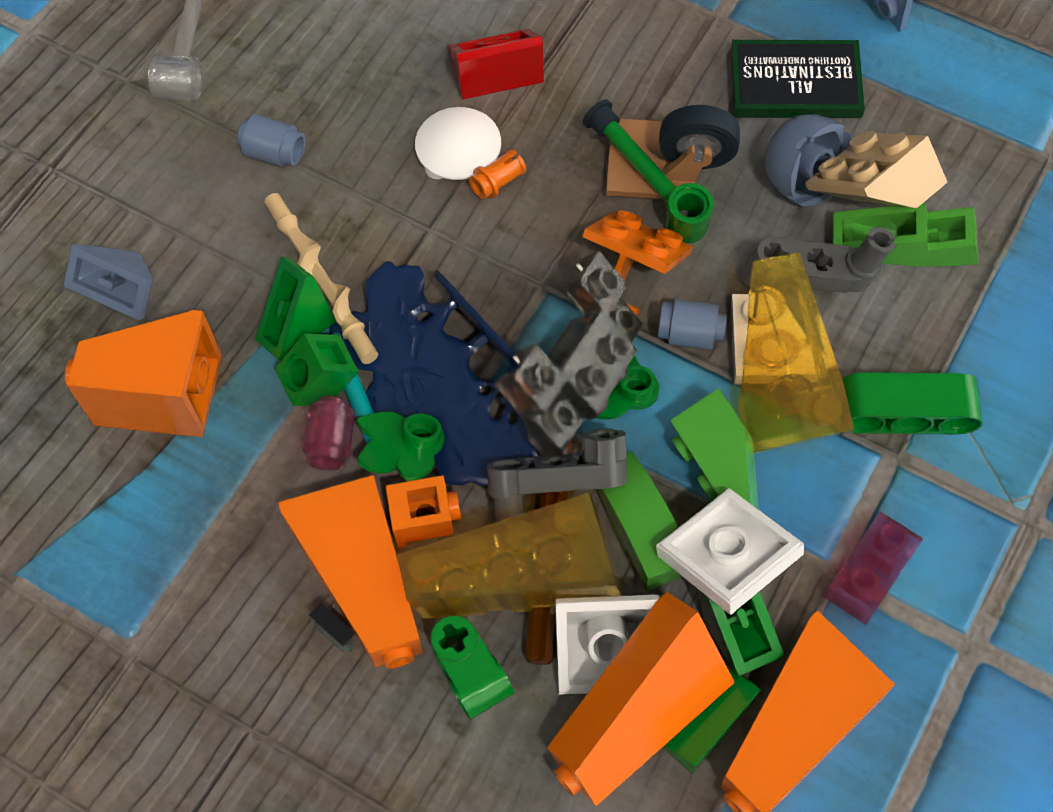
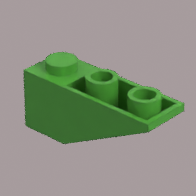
[670,388,759,510]

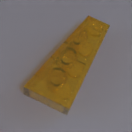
[397,493,623,619]

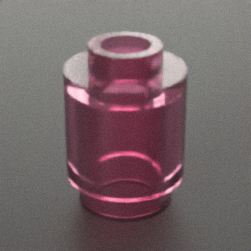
[303,396,355,470]

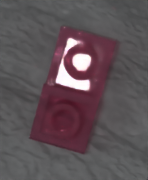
[823,512,923,625]

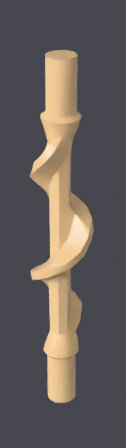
[264,193,378,364]

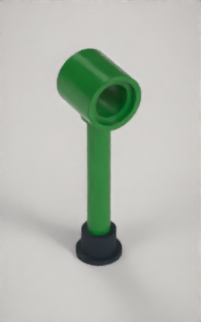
[583,99,714,244]

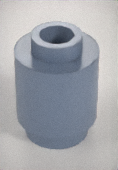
[237,114,306,167]
[658,298,727,350]

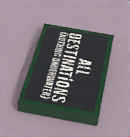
[731,40,865,118]

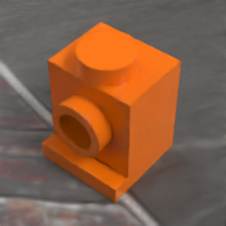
[386,475,461,548]

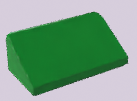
[662,668,761,774]

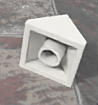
[556,595,660,695]

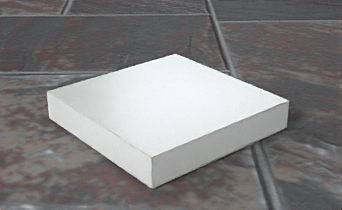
[656,488,804,615]

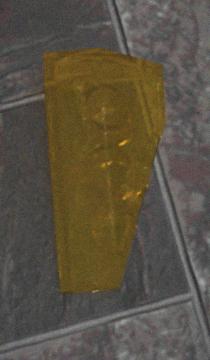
[738,252,854,453]

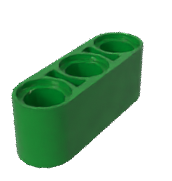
[839,373,983,435]

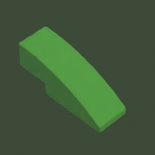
[833,202,979,266]
[596,451,683,591]

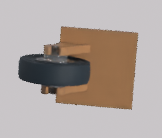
[606,105,740,199]

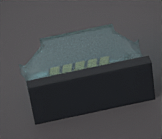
[309,602,355,652]

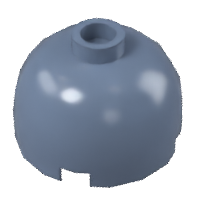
[765,114,852,207]

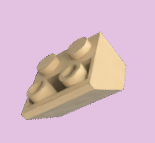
[805,131,947,208]

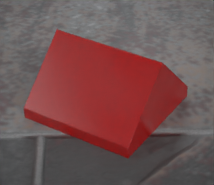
[448,28,544,100]

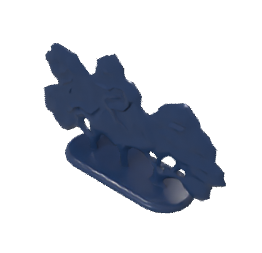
[329,261,555,486]

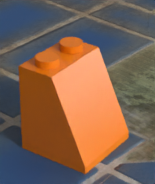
[65,310,222,437]

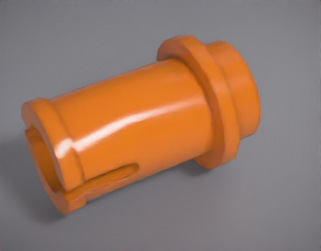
[469,149,526,199]

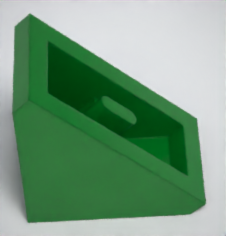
[255,256,336,360]
[700,591,785,676]

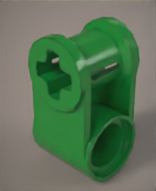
[431,615,515,720]

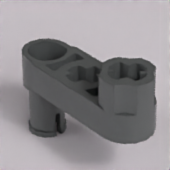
[741,227,896,294]
[487,428,628,540]

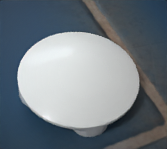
[415,107,501,180]

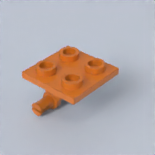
[574,210,694,327]

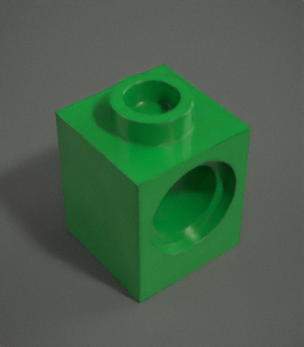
[274,333,359,406]

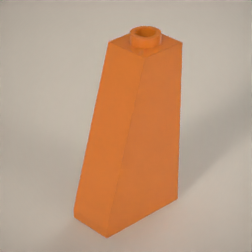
[278,475,424,669]
[547,592,735,806]
[720,610,895,812]

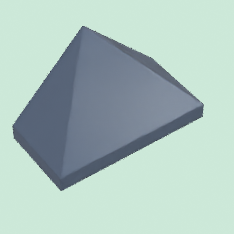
[64,244,153,321]

